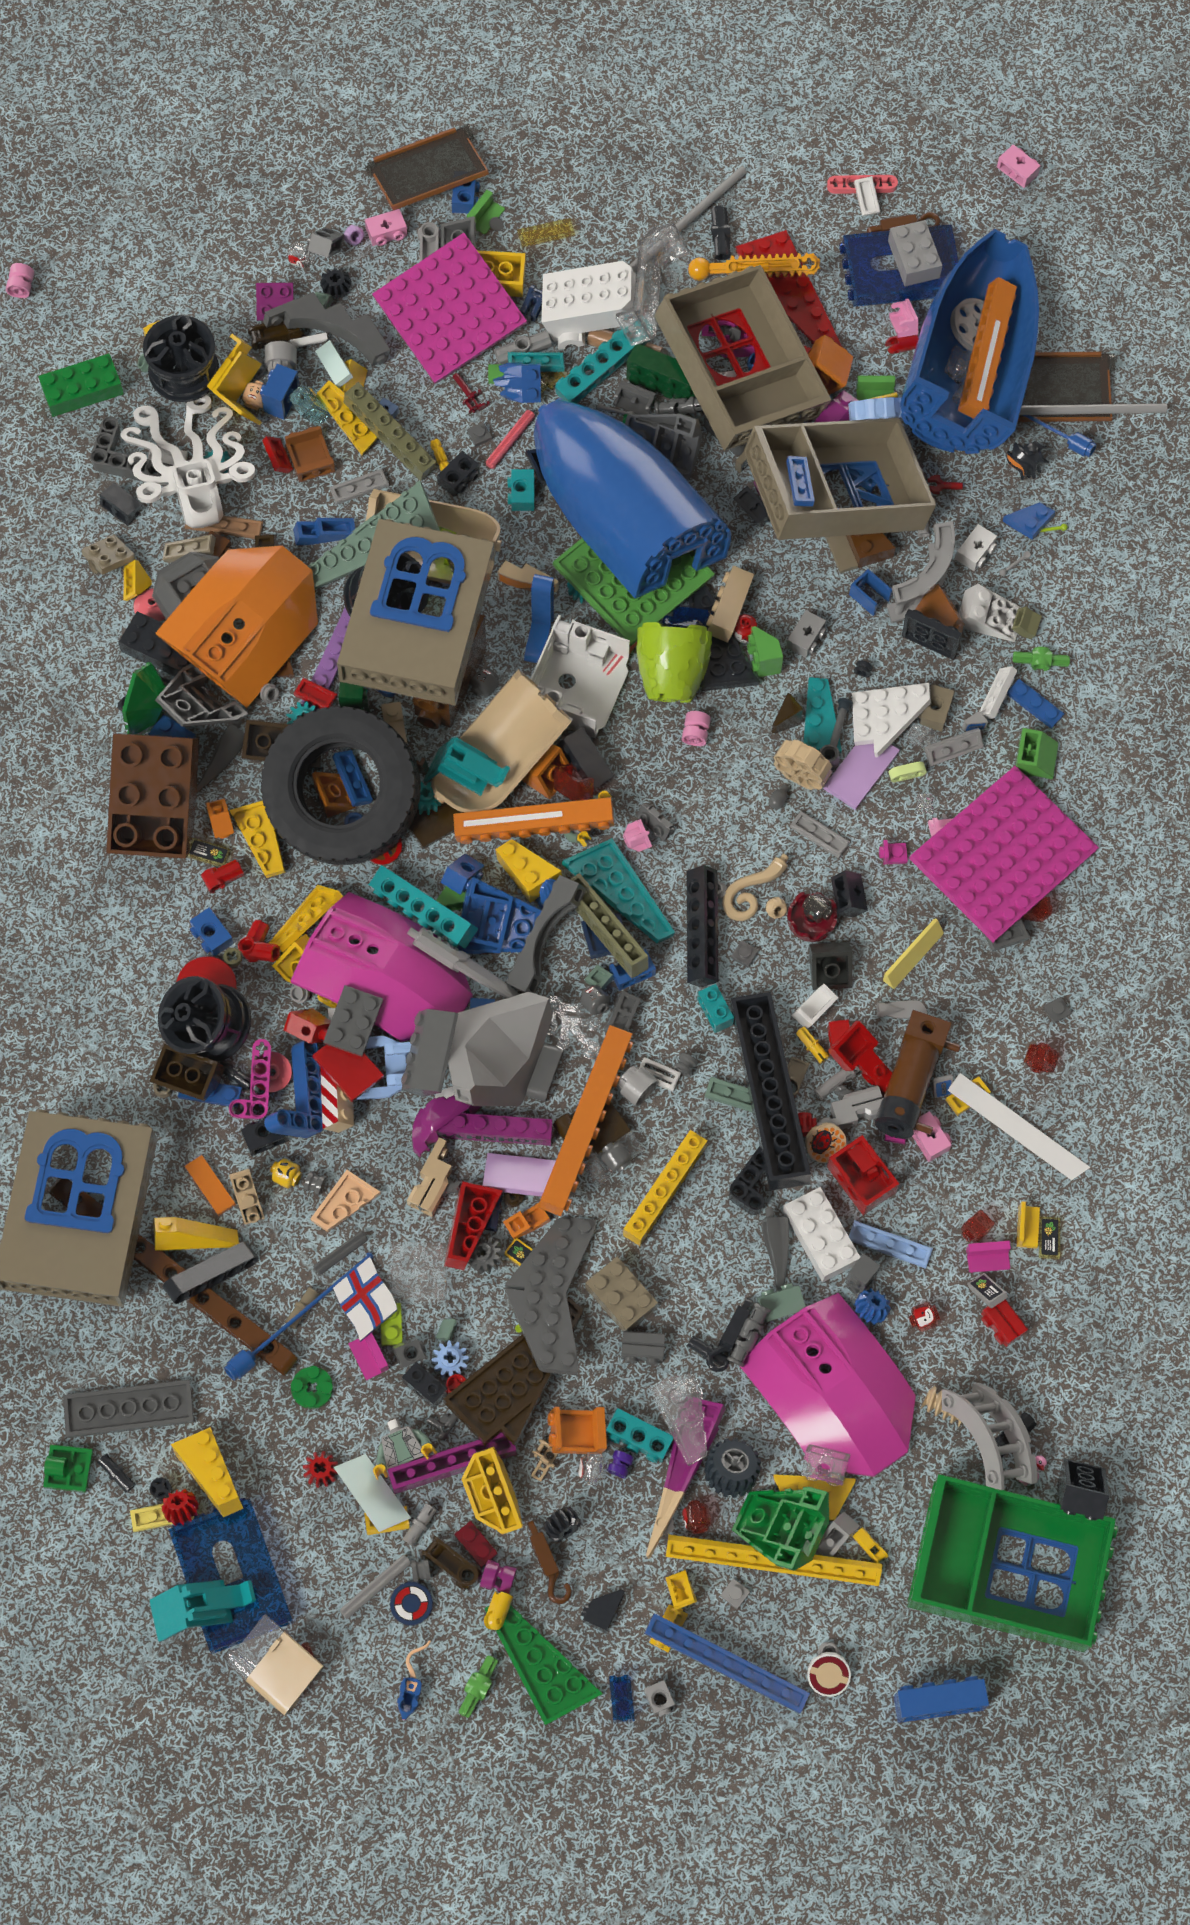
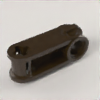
[248,321,304,350]
[421,1535,482,1592]

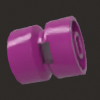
[480,1560,517,1594]

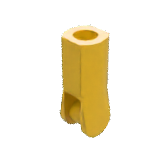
[852,1527,889,1563]

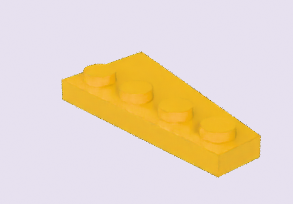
[230,801,286,878]

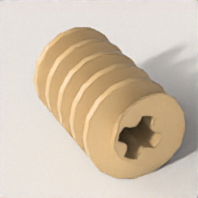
[920,1386,961,1427]

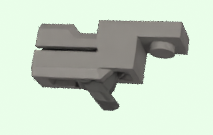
[817,1085,883,1130]

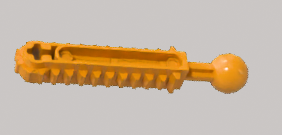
[688,253,821,281]

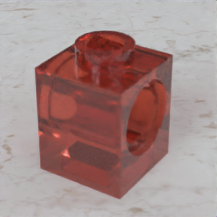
[961,1209,995,1243]

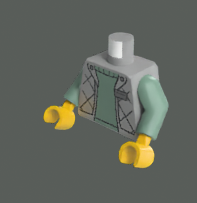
[373,1419,437,1480]

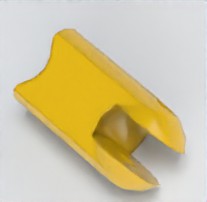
[484,1591,513,1630]

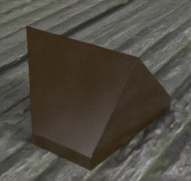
[771,693,803,734]

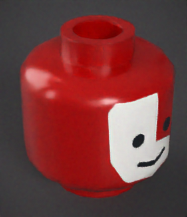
[733,614,757,643]

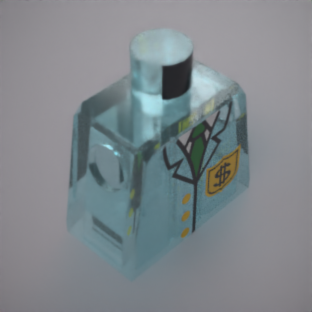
[289,385,330,426]

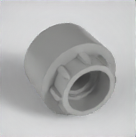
[264,341,297,372]
[618,1066,659,1107]

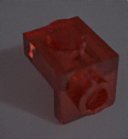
[1021,897,1053,922]

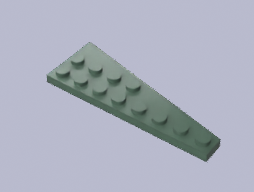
[308,481,440,589]

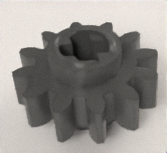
[469,1237,505,1274]

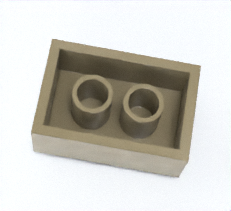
[585,1257,658,1331]

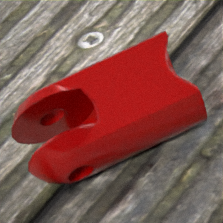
[885,335,918,354]

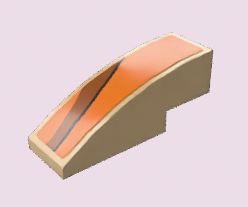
[498,560,559,592]

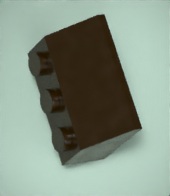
[149,1044,226,1101]

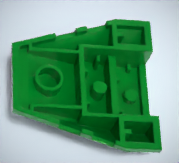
[122,662,166,735]
[732,1487,829,1571]

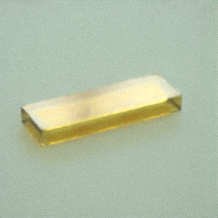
[517,218,575,248]

